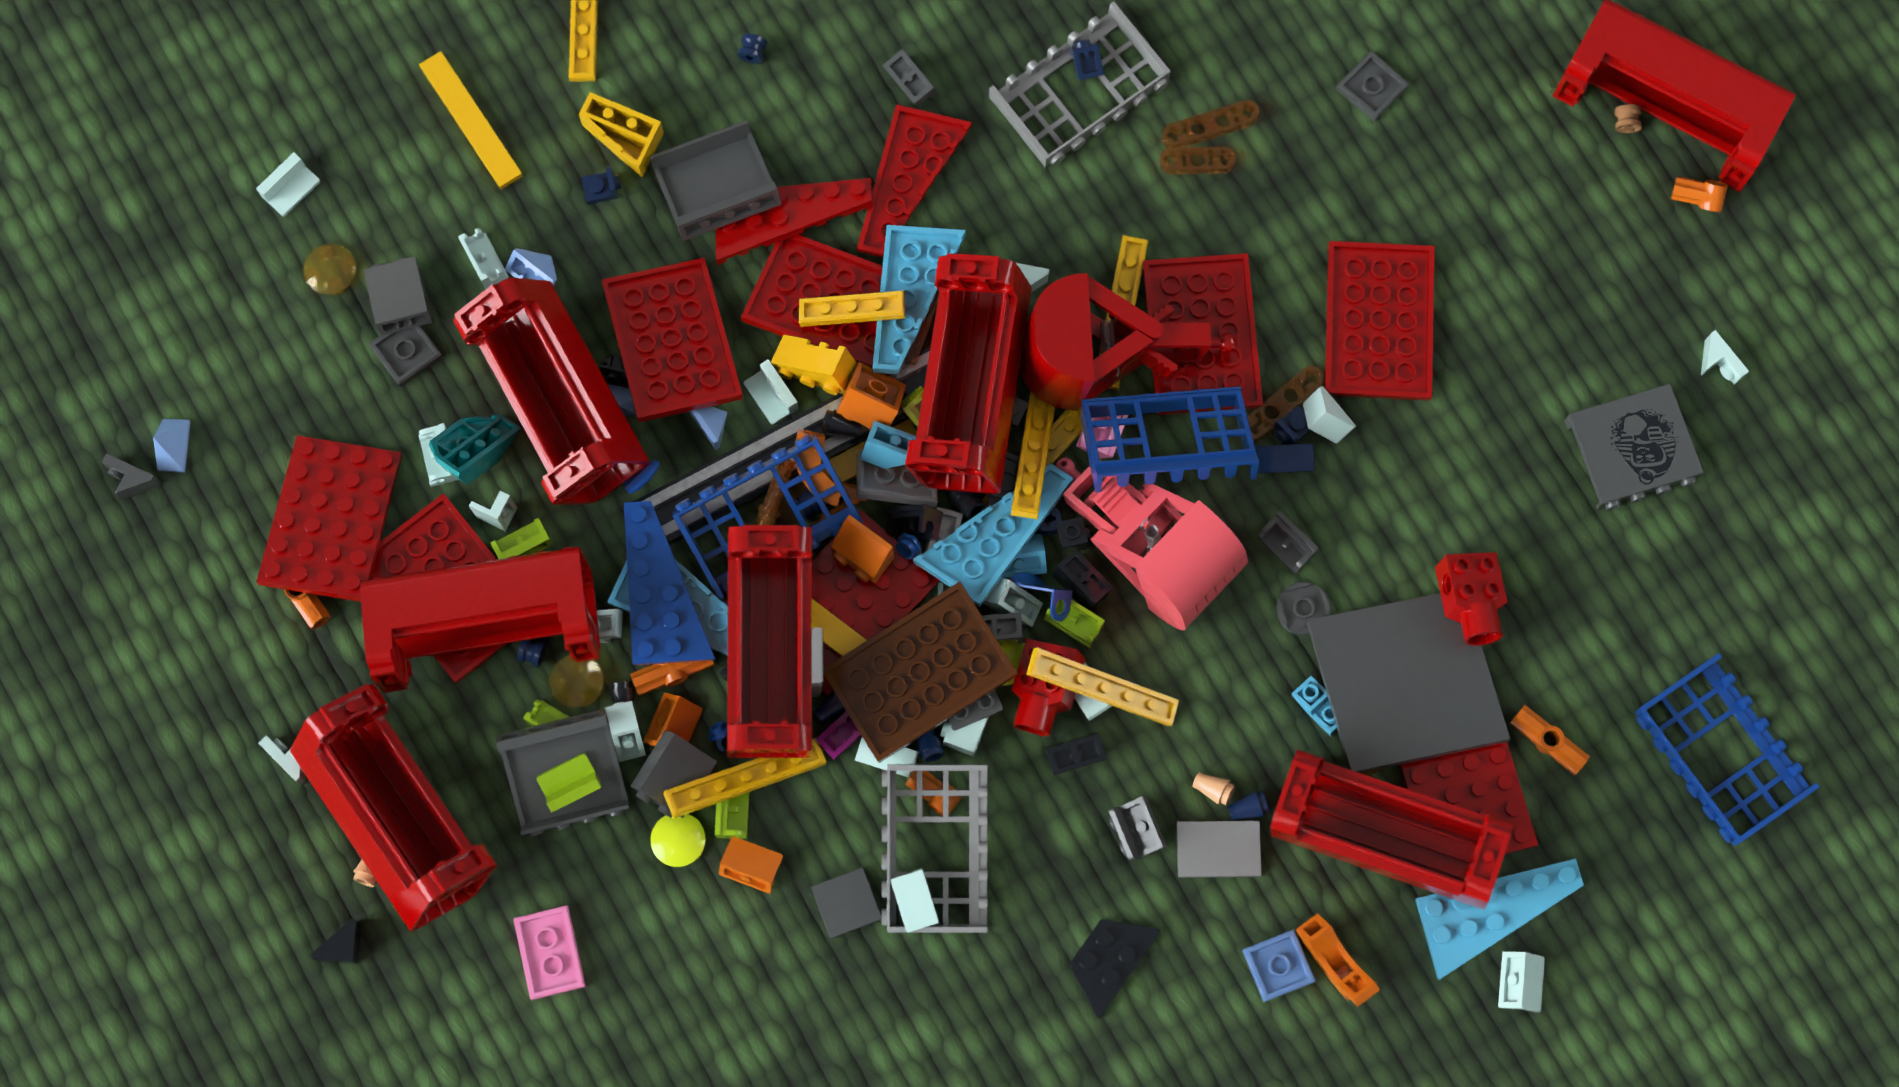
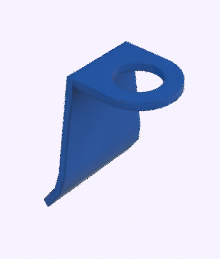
[623,460,660,494]
[1011,573,1072,621]

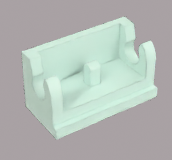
[458,228,509,289]
[418,423,458,487]

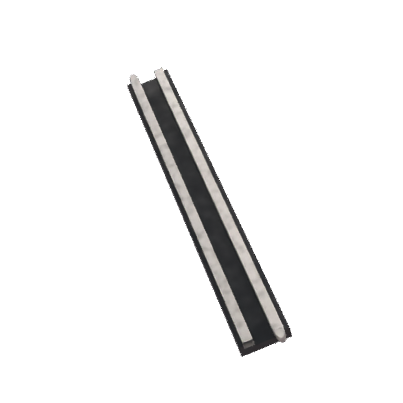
[623,346,931,545]

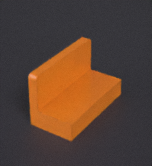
[643,693,702,747]
[719,836,783,894]

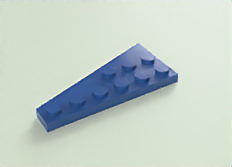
[624,501,715,666]

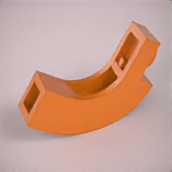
[795,428,867,506]
[1295,913,1380,1007]

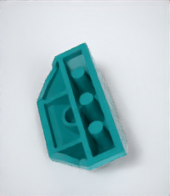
[429,414,521,485]

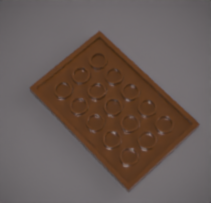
[823,582,1019,763]

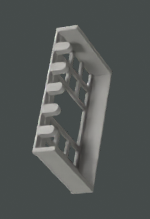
[989,1,1171,168]
[882,764,987,933]

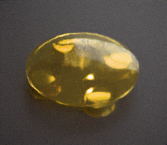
[303,244,357,295]
[549,655,604,708]

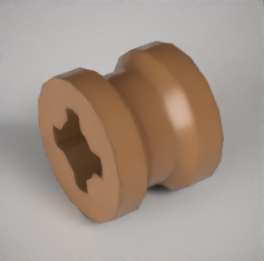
[1615,104,1642,133]

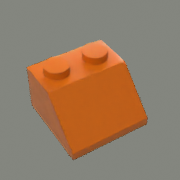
[837,362,906,430]
[831,515,894,584]

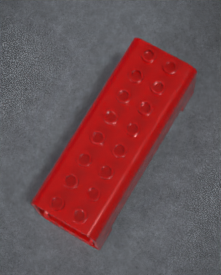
[1552,0,1796,192]
[905,253,1032,494]
[453,277,650,505]
[727,525,812,758]
[360,546,601,693]
[290,684,497,932]
[1270,749,1514,910]

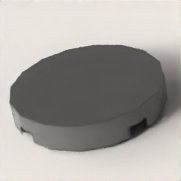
[1276,582,1331,636]

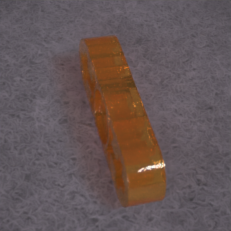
[1159,147,1236,174]

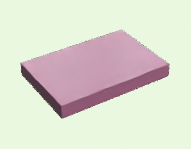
[513,905,586,1000]

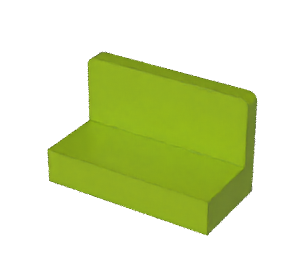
[536,752,601,813]

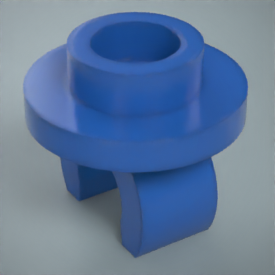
[707,721,727,751]

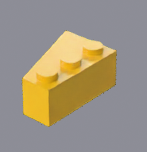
[579,92,664,178]
[771,335,857,395]

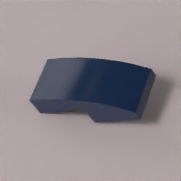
[1256,444,1315,474]

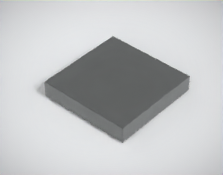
[1336,51,1410,122]
[368,326,443,387]
[811,867,882,939]

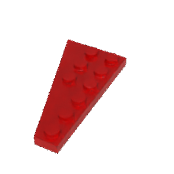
[857,104,972,258]
[716,178,873,265]

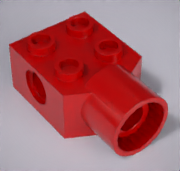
[1435,552,1507,646]
[1011,638,1086,736]

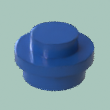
[895,533,921,559]

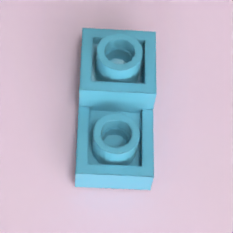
[1292,676,1338,737]

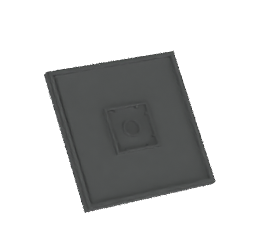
[1307,593,1510,773]

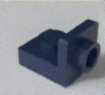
[1069,39,1104,81]
[581,166,621,205]
[1274,406,1311,445]

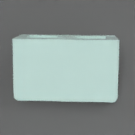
[256,152,320,216]
[744,360,799,425]
[469,491,517,532]
[891,868,939,932]
[1498,952,1545,1012]

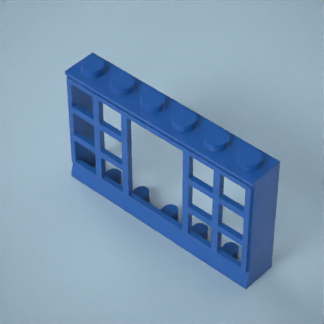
[1080,387,1259,493]
[673,435,863,600]
[1635,653,1819,846]

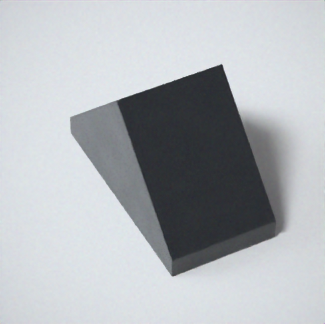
[310,918,361,964]

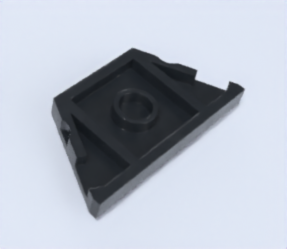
[1069,919,1161,1019]

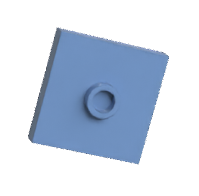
[1242,929,1316,1002]

